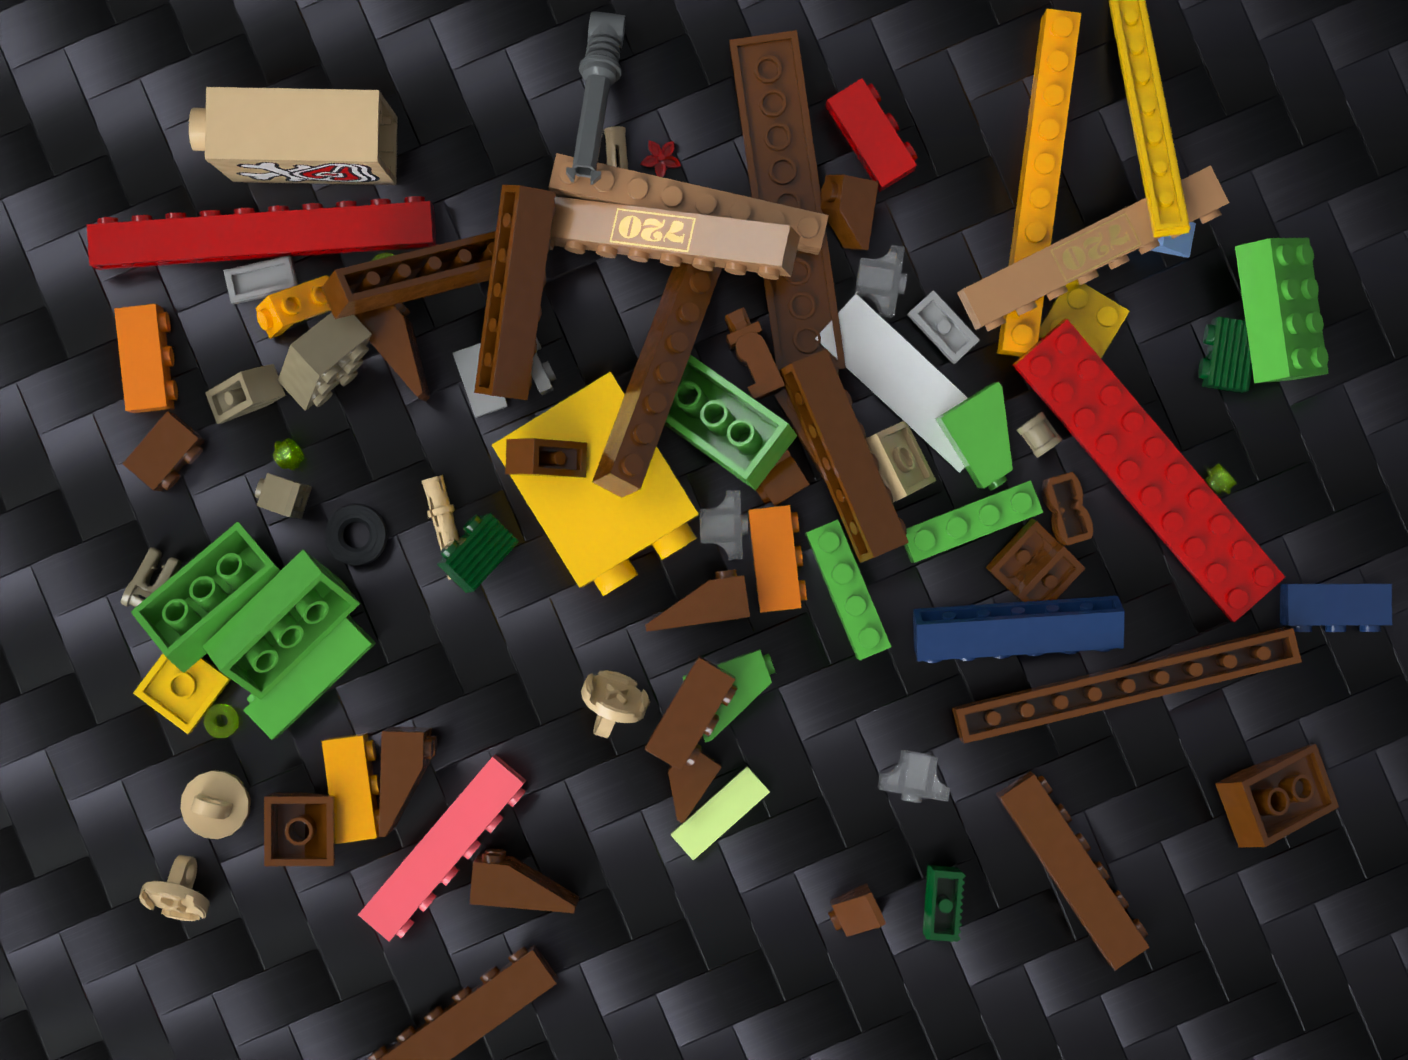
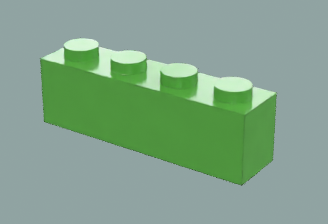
[904,480,1043,563]
[805,520,891,660]
[243,615,376,740]

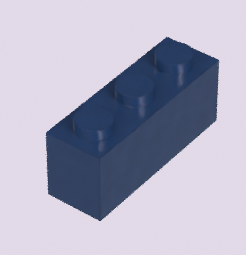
[1280,584,1392,632]

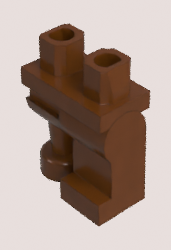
[725,307,785,401]

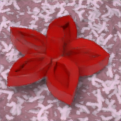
[640,140,681,177]

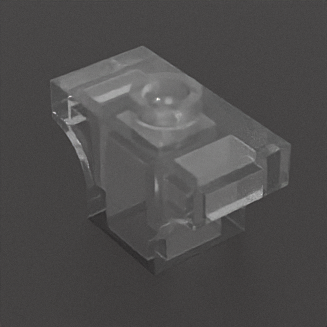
[854,245,907,318]
[700,490,748,560]
[877,749,950,803]

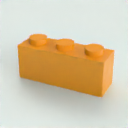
[322,733,380,844]

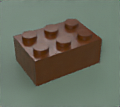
[644,655,738,771]

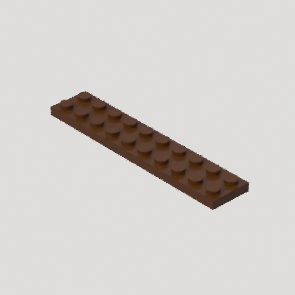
[729,30,846,373]

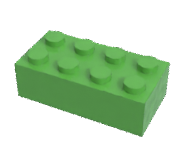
[1235,238,1329,383]
[664,355,797,491]
[131,522,281,673]
[202,549,360,700]

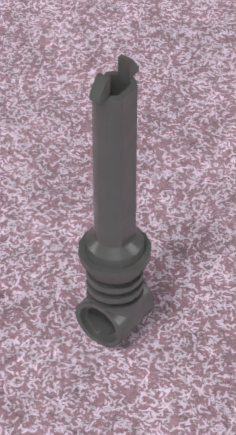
[566,11,626,185]

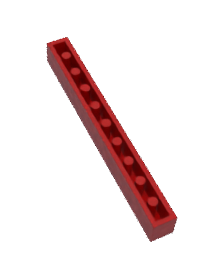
[87,196,437,270]

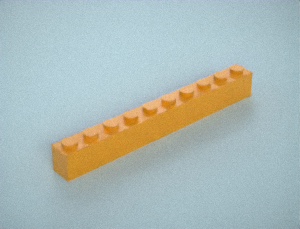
[997,9,1081,357]

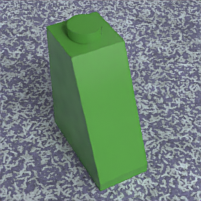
[936,382,1013,490]
[682,649,776,743]

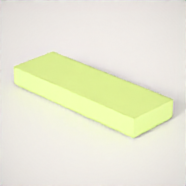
[671,766,770,860]

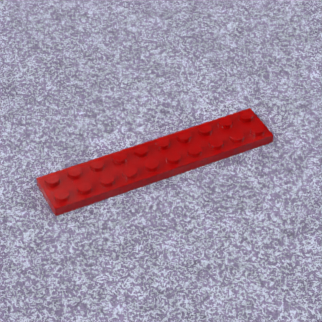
[1013,319,1285,622]

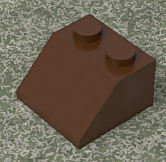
[264,792,335,866]

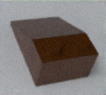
[355,302,430,402]
[645,569,750,632]
[379,727,437,837]
[1216,744,1339,847]
[469,849,579,913]

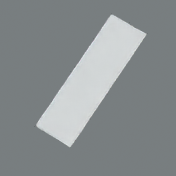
[815,294,967,473]

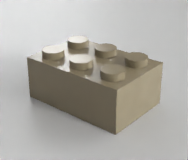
[278,312,372,411]

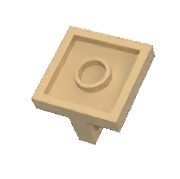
[865,421,936,502]

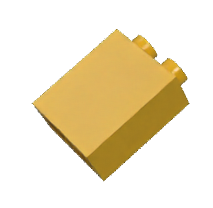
[492,372,699,596]

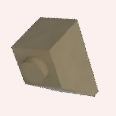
[205,364,286,424]
[255,473,312,519]

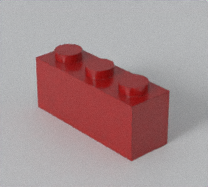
[825,78,918,193]

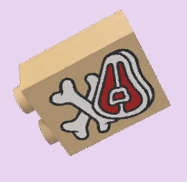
[189,87,398,185]

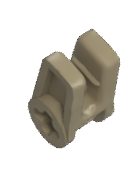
[1017,412,1062,458]
[121,547,182,607]

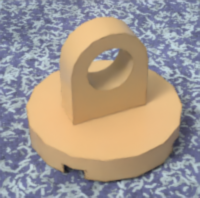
[581,670,650,738]
[180,770,251,839]
[139,855,210,921]

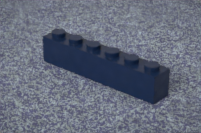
[913,596,1125,663]

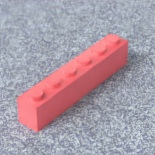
[358,754,527,942]

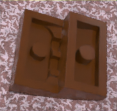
[985,518,1085,602]

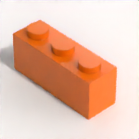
[114,304,178,413]
[748,505,807,613]

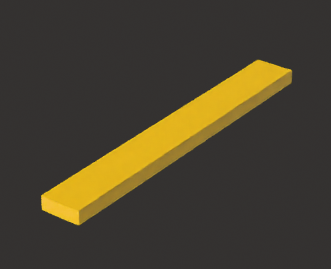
[1108,0,1190,238]

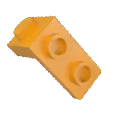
[255,276,331,339]

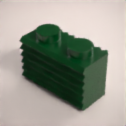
[1198,317,1252,393]
[437,513,519,593]
[923,865,966,942]

